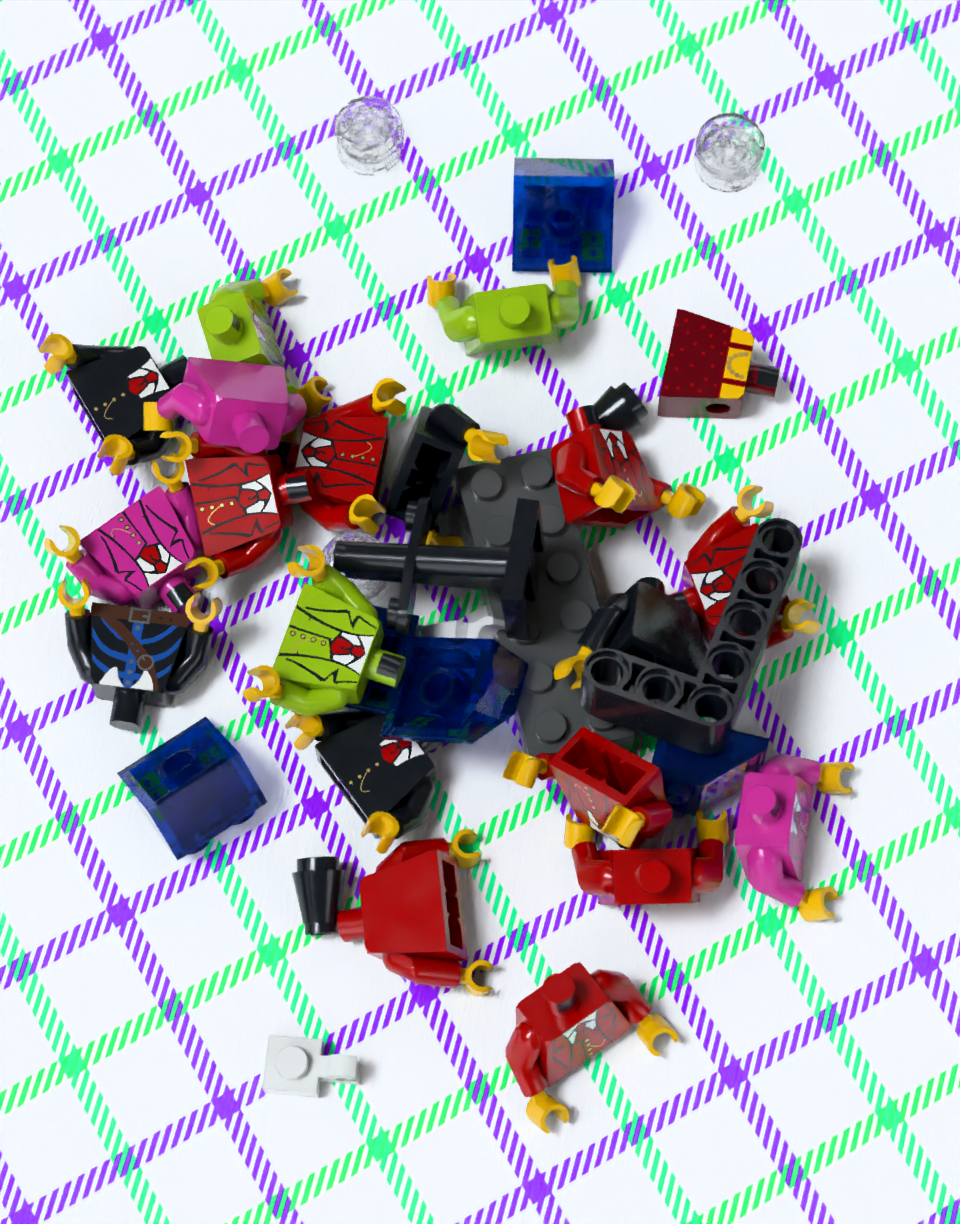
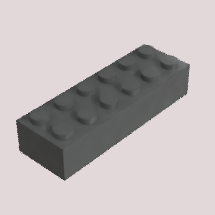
[455,447,635,757]

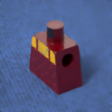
[657,309,780,419]

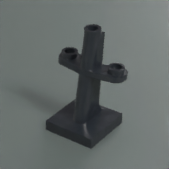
[333,496,545,640]

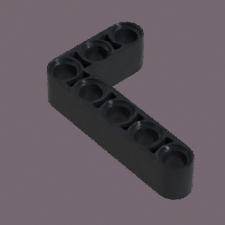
[579,518,803,755]

